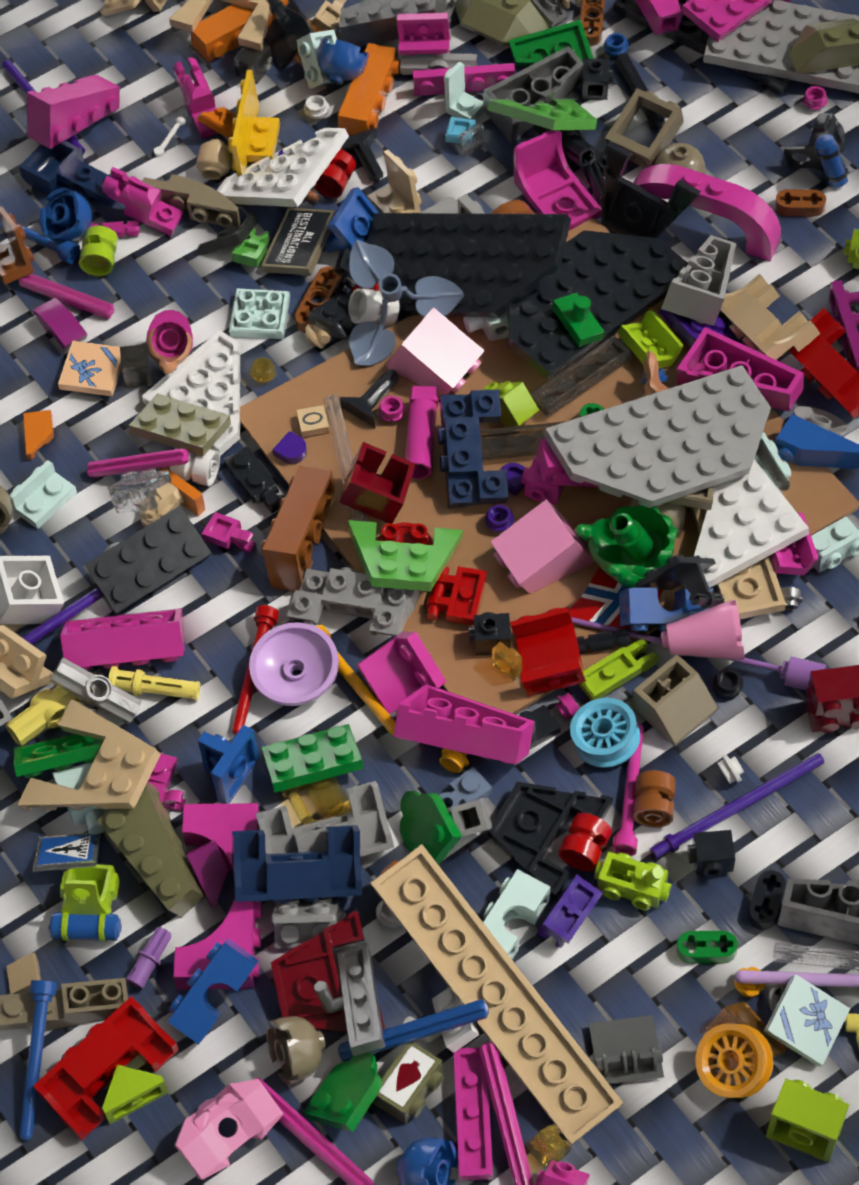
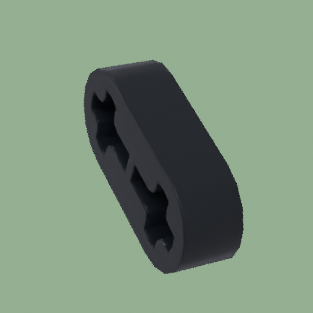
[748,870,786,930]

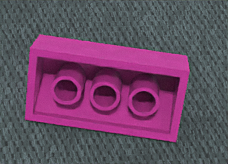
[60,608,185,670]

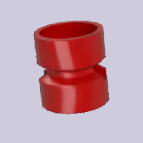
[313,149,356,198]
[558,813,612,872]

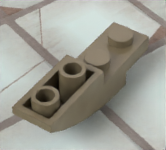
[142,174,241,228]
[0,978,128,1033]

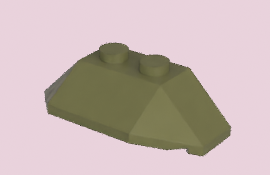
[455,0,550,46]
[788,18,859,74]

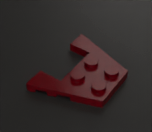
[271,911,385,1033]

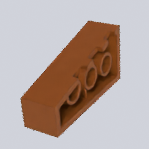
[261,466,335,592]

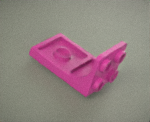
[514,130,602,230]

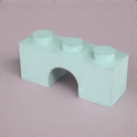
[483,869,550,959]

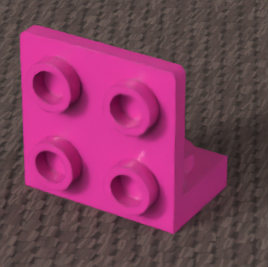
[357,632,447,714]

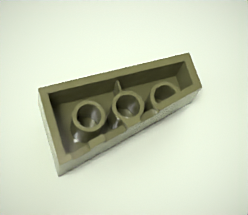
[96,782,205,917]

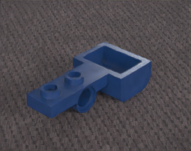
[19,141,115,206]

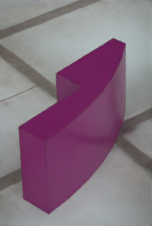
[32,298,88,351]

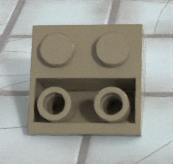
[632,654,718,746]

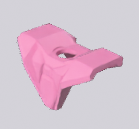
[175,1079,283,1180]

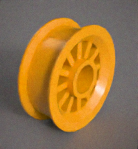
[695,1023,773,1098]

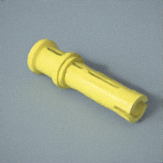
[108,666,200,701]

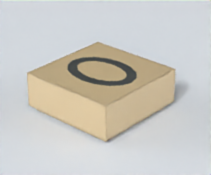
[296,405,329,438]

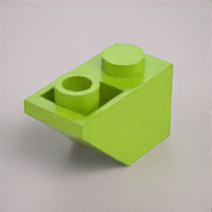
[482,381,539,426]

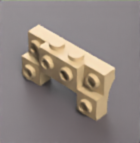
[720,274,820,360]

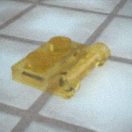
[280,777,351,825]

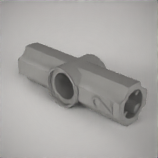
[400,51,478,75]
[49,658,142,725]

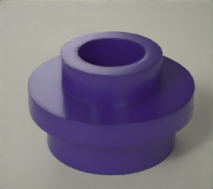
[485,505,514,533]

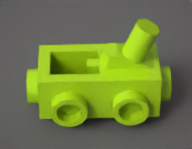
[594,851,672,910]

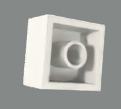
[0,556,64,624]

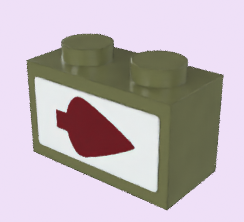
[373,1042,444,1125]

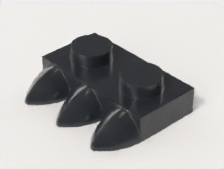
[308,291,356,339]

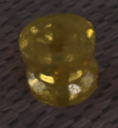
[529,1124,572,1167]

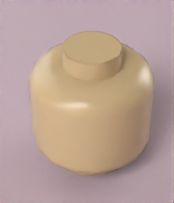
[196,139,232,180]

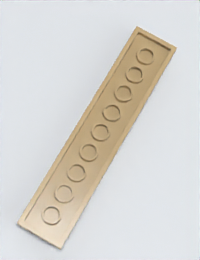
[371,845,624,1145]

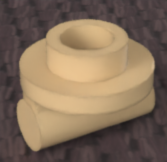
[305,324,330,349]

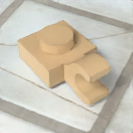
[312,0,347,32]

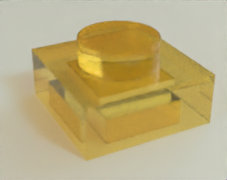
[492,642,522,682]

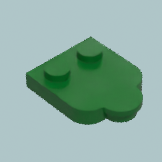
[399,791,462,865]
[303,1052,383,1132]

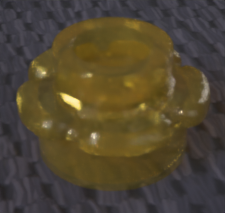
[250,357,276,383]

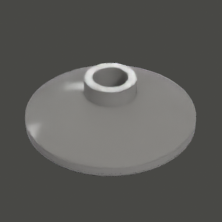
[793,406,848,435]

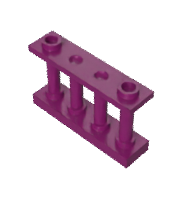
[828,280,859,373]

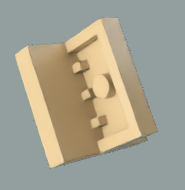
[0,625,53,699]

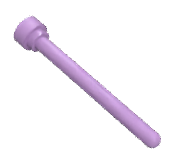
[734,970,859,987]

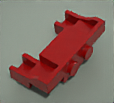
[787,308,859,419]
[33,996,179,1141]

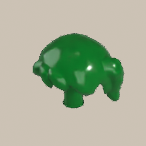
[575,504,678,588]

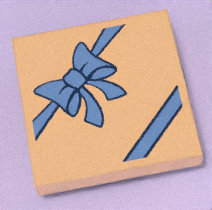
[58,341,126,397]

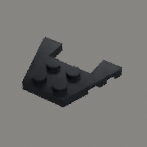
[601,142,701,238]
[488,782,613,900]

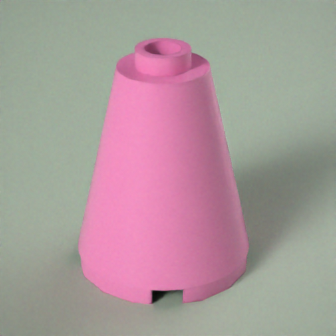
[661,600,744,660]

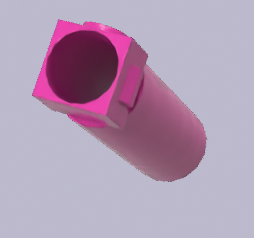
[405,386,438,479]

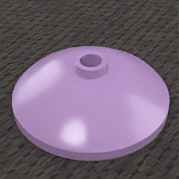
[249,622,339,706]

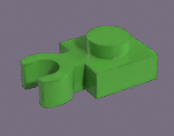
[232,228,269,267]

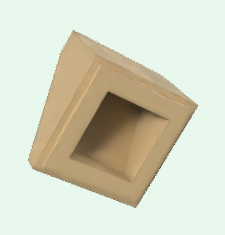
[6,953,41,994]

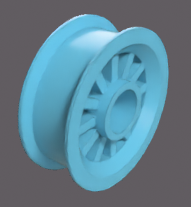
[570,698,640,768]

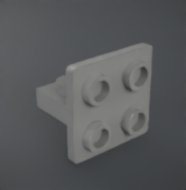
[272,897,339,948]

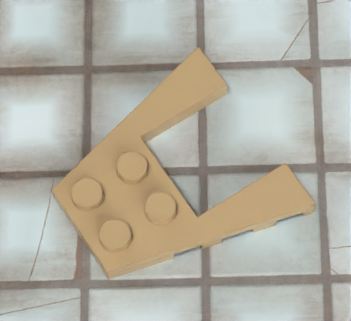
[169,0,271,51]
[17,699,161,811]

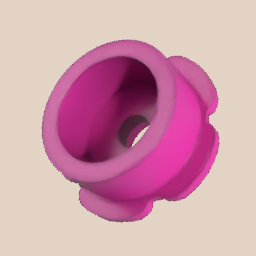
[802,86,828,110]
[378,396,406,422]
[555,692,580,720]

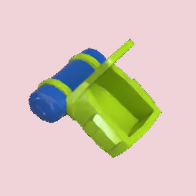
[48,864,122,942]

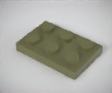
[129,394,231,457]

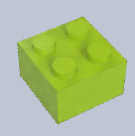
[766,1078,850,1163]

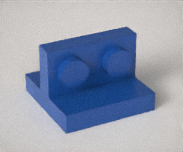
[324,187,379,253]
[198,725,259,804]

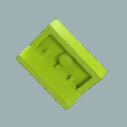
[617,310,683,368]

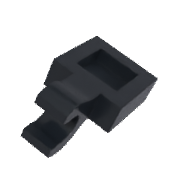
[334,247,355,294]

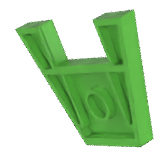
[487,99,597,130]
[347,520,463,591]

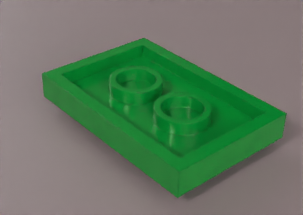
[261,724,364,793]
[14,734,104,778]

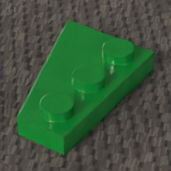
[508,19,594,67]

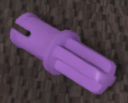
[125,927,171,990]

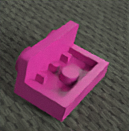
[397,13,451,55]
[770,512,818,576]

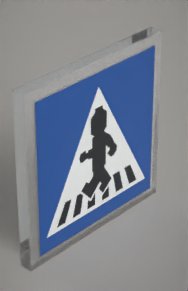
[33,833,101,872]

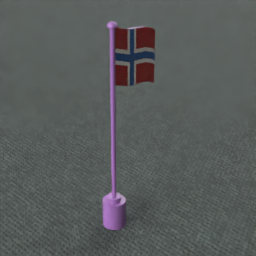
[569,567,826,691]

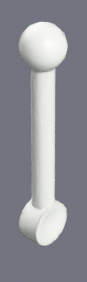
[154,116,186,157]

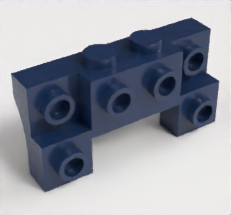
[437,389,509,508]
[232,825,362,904]

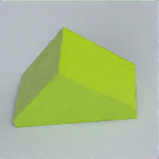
[102,1065,168,1125]

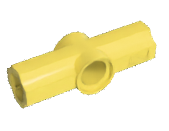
[5,686,93,746]

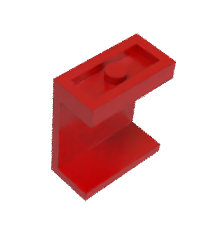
[510,607,586,697]

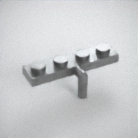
[314,943,385,1056]

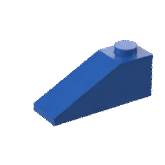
[775,414,859,469]

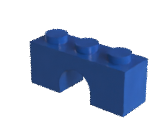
[619,588,714,632]
[168,938,259,1045]

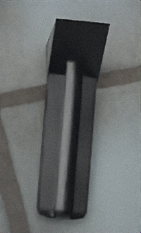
[341,128,384,183]
[339,369,400,428]

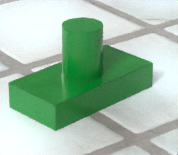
[552,293,604,347]

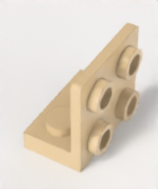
[367,150,421,213]

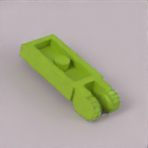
[578,639,659,701]

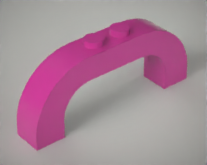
[633,164,781,261]

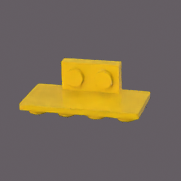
[228,70,280,177]

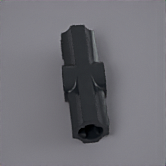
[533,125,596,168]

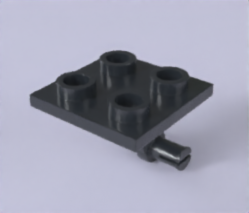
[263,0,315,69]
[635,555,725,608]

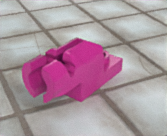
[173,58,219,139]
[102,167,184,236]

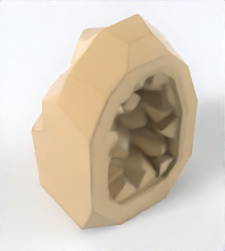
[140,481,185,527]

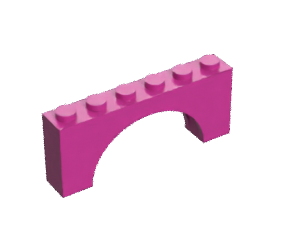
[173,803,262,990]

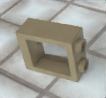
[605,88,684,168]

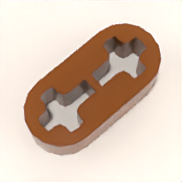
[775,189,826,217]

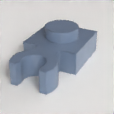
[439,767,493,807]

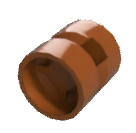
[633,770,676,828]

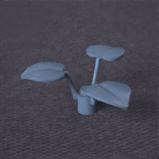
[349,240,464,366]

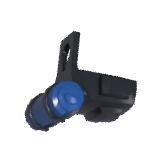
[784,113,849,188]

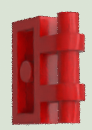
[426,566,487,626]

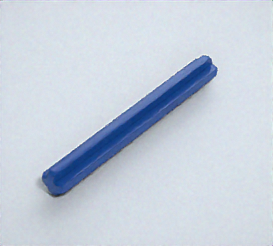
[338,999,489,1062]

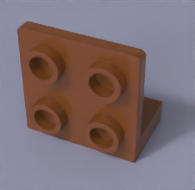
[0,206,34,285]

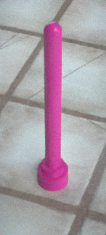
[612,723,644,856]

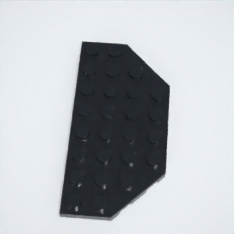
[367,213,571,318]
[508,230,688,379]

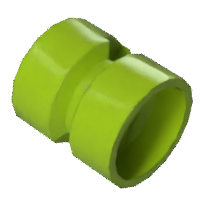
[79,226,118,276]

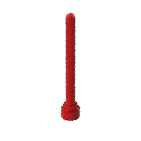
[232,605,279,736]

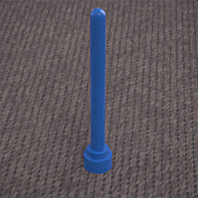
[0,219,80,264]
[19,980,57,1141]

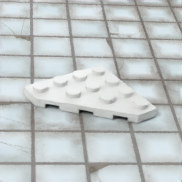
[217,128,349,207]
[142,330,240,456]
[694,459,809,588]

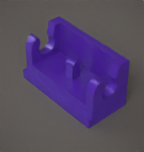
[537,875,603,948]

